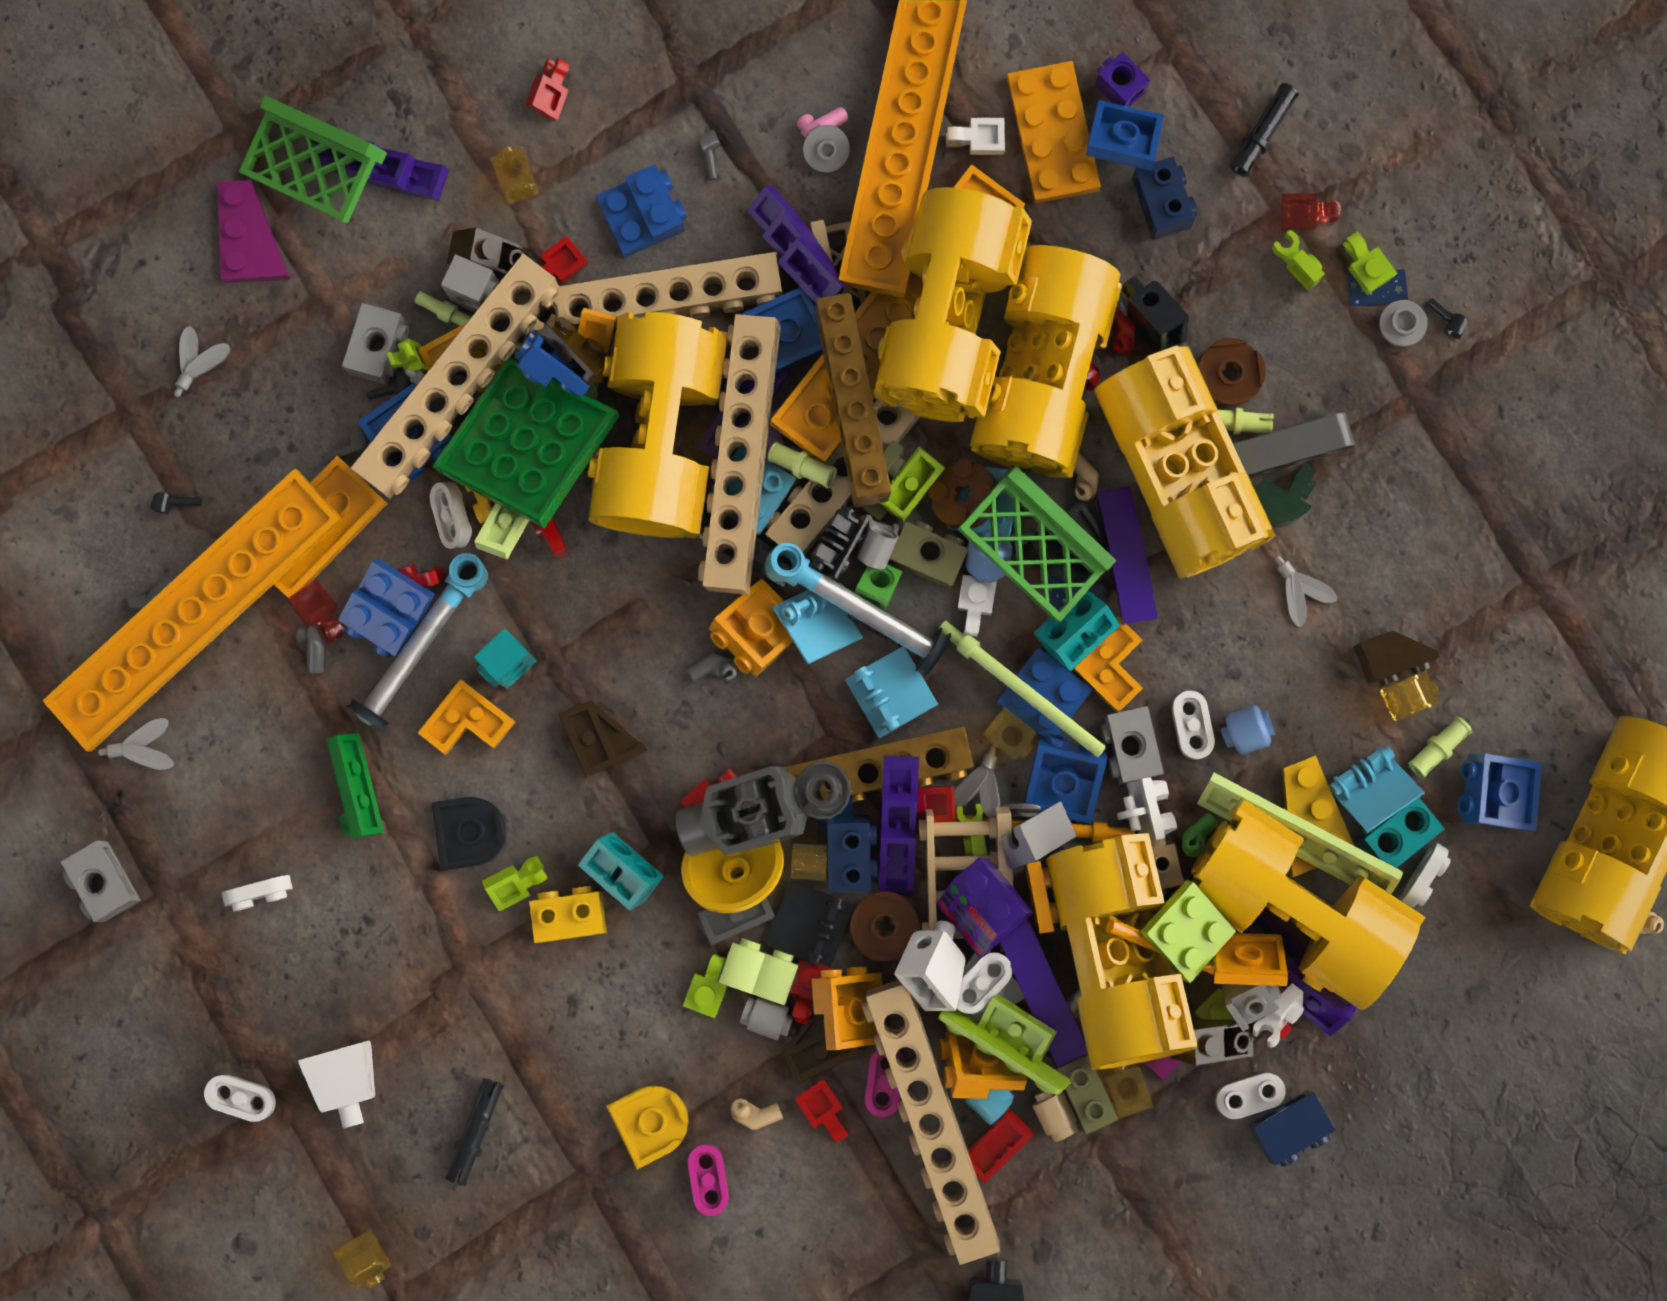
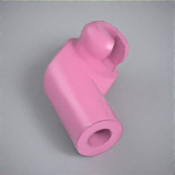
[797,107,848,137]

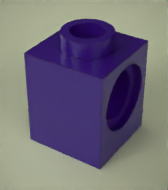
[1095,51,1150,107]

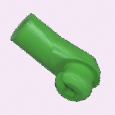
[1182,812,1219,857]

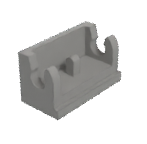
[1002,801,1077,869]

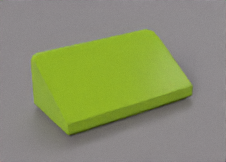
[880,447,945,522]

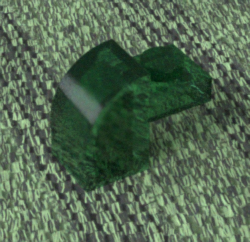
[1255,463,1317,528]

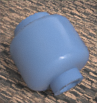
[965,530,1012,583]
[1221,705,1276,755]

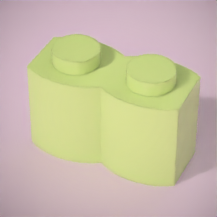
[719,938,798,1005]

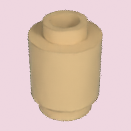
[1031,1091,1079,1142]

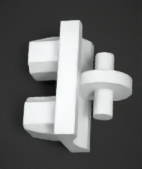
[1117,777,1177,842]

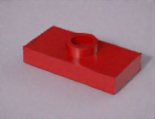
[532,516,569,559]
[967,1108,1035,1183]

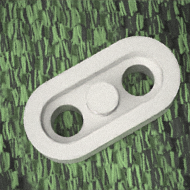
[430,482,472,549]
[1171,691,1215,760]
[1399,842,1451,908]
[221,875,293,912]
[957,953,1012,1014]
[1215,1072,1285,1119]
[204,1075,276,1122]

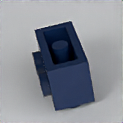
[1131,156,1198,240]
[827,815,877,892]
[1248,1090,1336,1167]

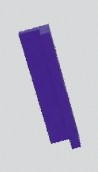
[1235,912,1357,1037]

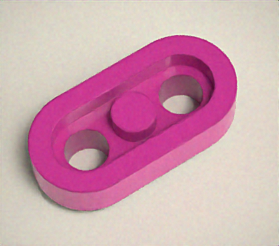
[865,1049,905,1117]
[688,1143,729,1216]

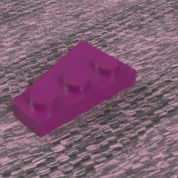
[218,180,291,283]

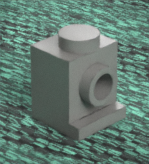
[1222,984,1281,1031]

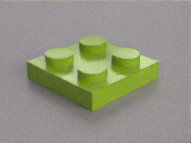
[1140,880,1236,983]

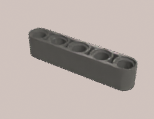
[1233,413,1356,479]

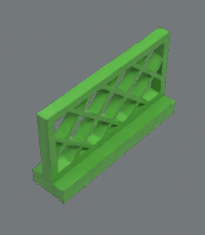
[239,95,387,223]
[957,466,1117,623]

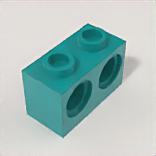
[1034,591,1120,671]
[474,628,537,689]
[1357,798,1445,868]
[578,832,664,911]

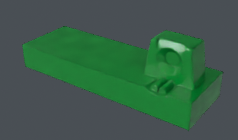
[327,733,384,839]

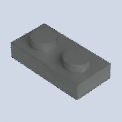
[698,897,775,945]

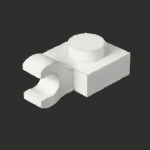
[946,118,1005,155]
[957,575,997,637]
[1253,983,1304,1048]

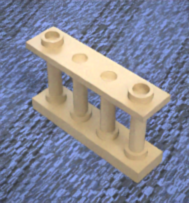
[919,807,1013,952]

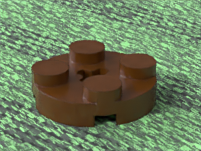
[1197,338,1266,407]
[928,459,997,529]
[850,891,920,962]

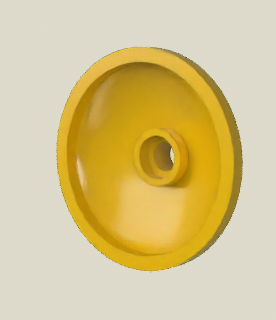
[681,842,784,913]

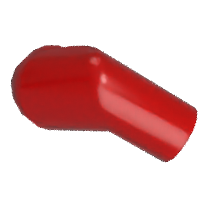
[1112,307,1136,354]

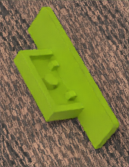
[938,994,1072,1095]

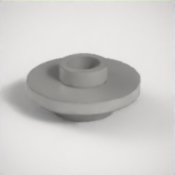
[803,125,850,173]
[1379,300,1427,347]

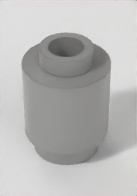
[740,997,794,1041]

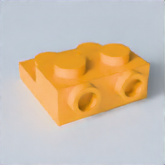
[708,578,794,678]
[812,966,886,1050]
[938,1029,1027,1099]

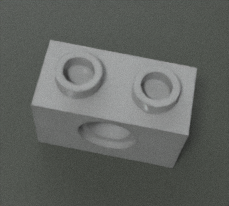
[441,254,499,313]
[342,303,409,385]
[1100,706,1164,785]
[61,840,141,922]

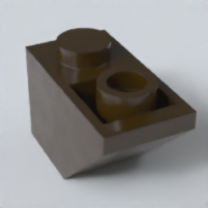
[446,228,530,279]
[1353,630,1440,687]
[1171,1019,1253,1065]

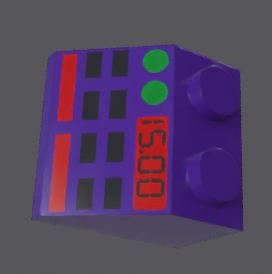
[936,857,1034,958]

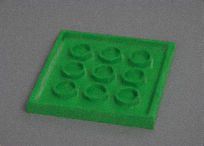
[432,357,620,528]

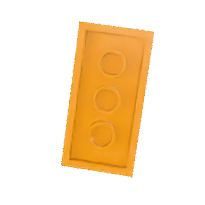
[1007,61,1101,204]
[274,456,388,601]

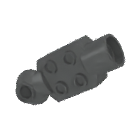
[676,761,851,856]

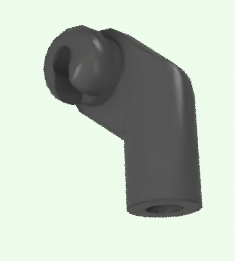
[296,624,324,673]

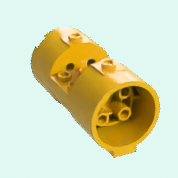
[873,187,1032,422]
[970,245,1122,478]
[587,311,728,539]
[1094,345,1276,579]
[1530,716,1667,954]
[1184,798,1426,1010]
[1046,833,1197,1070]

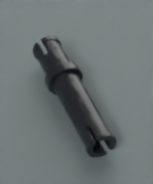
[1229,83,1299,177]
[445,1078,505,1186]

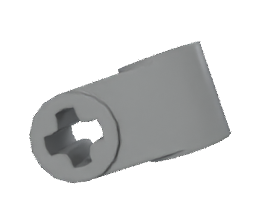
[857,514,899,569]

